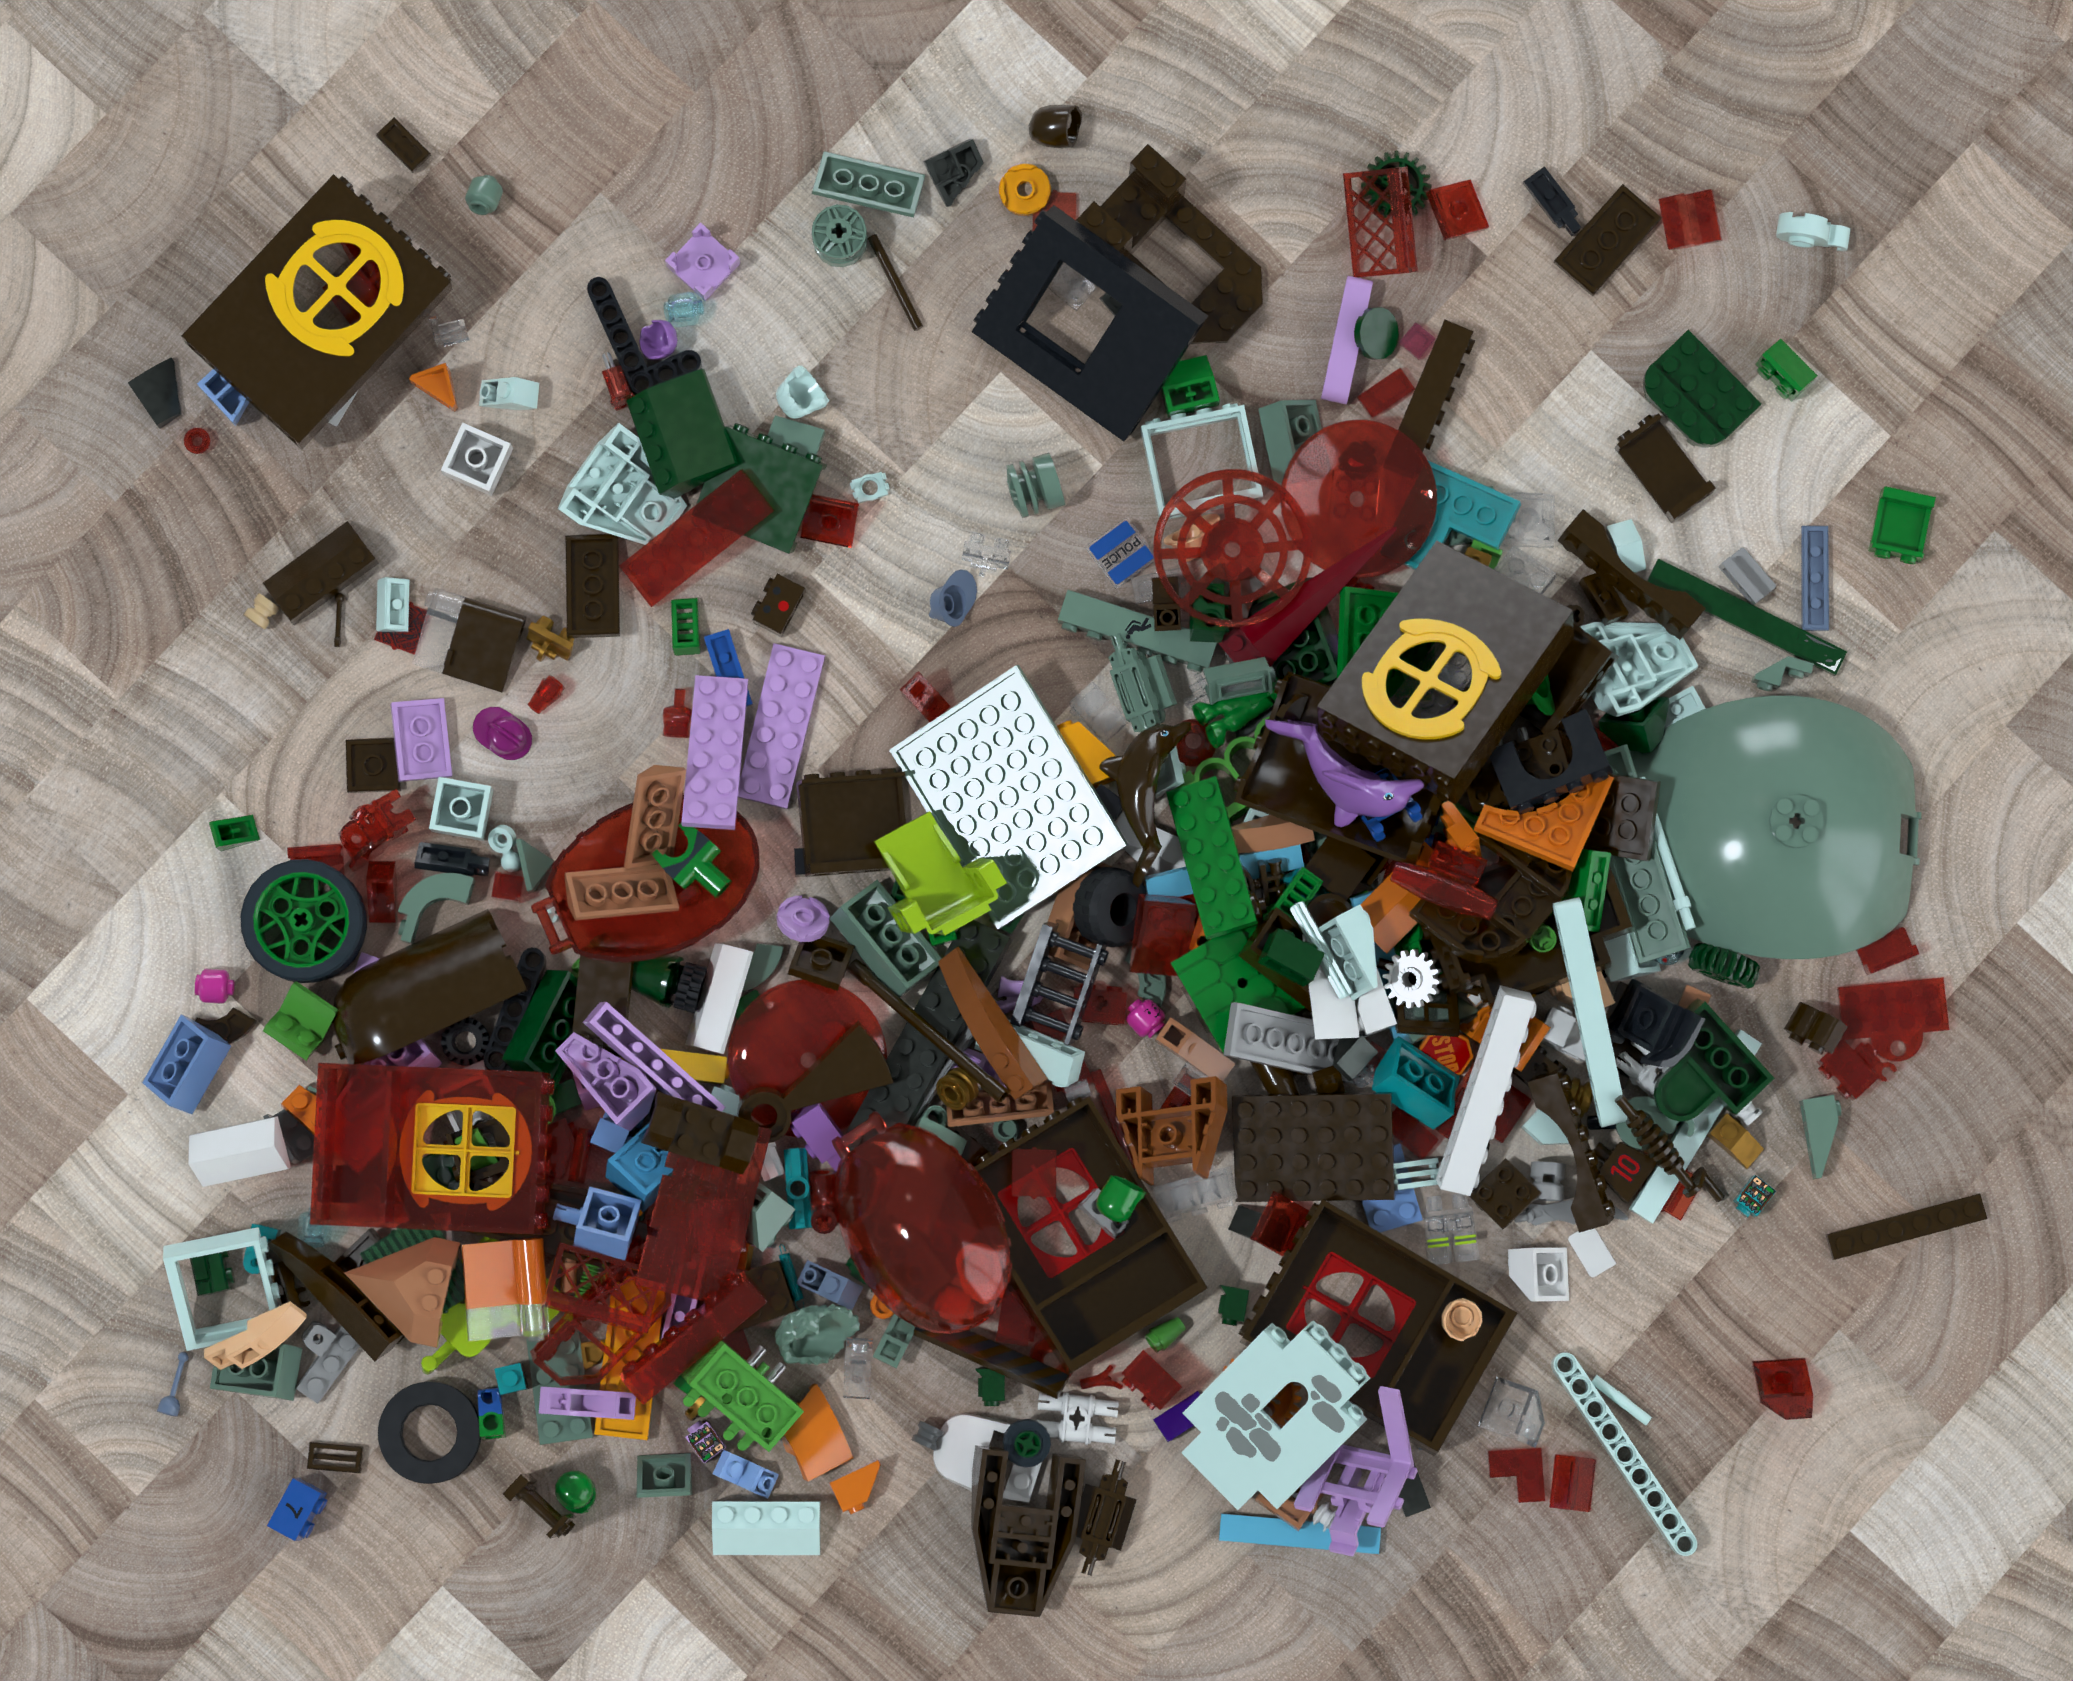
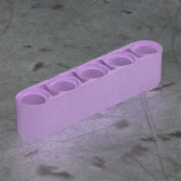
[1321,276,1373,405]

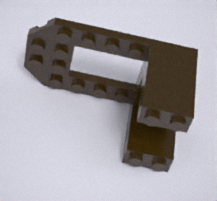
[1076,144,1263,344]

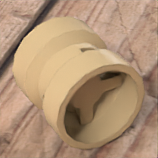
[243,593,280,630]

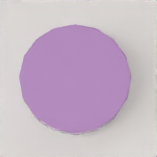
[776,896,830,942]

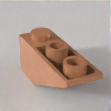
[1155,1017,1235,1082]

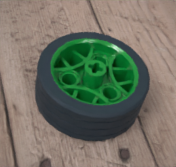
[240,859,367,983]

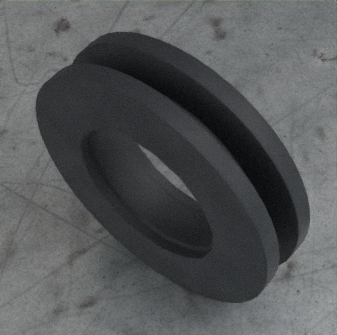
[378,1382,481,1484]

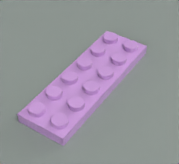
[738,643,825,809]
[682,675,748,830]

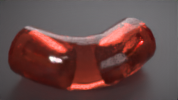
[809,1169,838,1234]

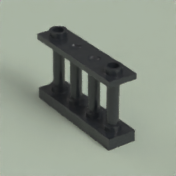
[1010,921,1109,1045]

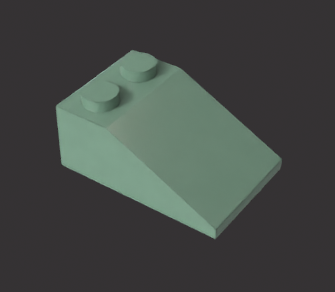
[210,1344,303,1401]

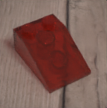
[1129,894,1197,976]

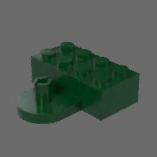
[1654,998,1775,1121]

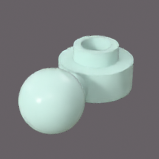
[488,825,521,872]

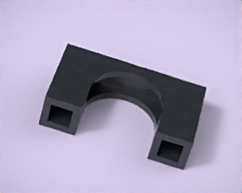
[1490,709,1613,815]

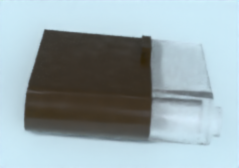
[412,588,526,693]

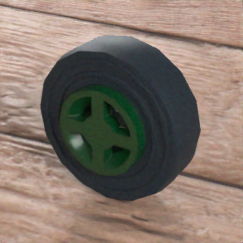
[1002,1419,1051,1468]

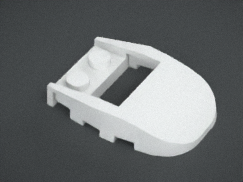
[933,1413,1042,1504]

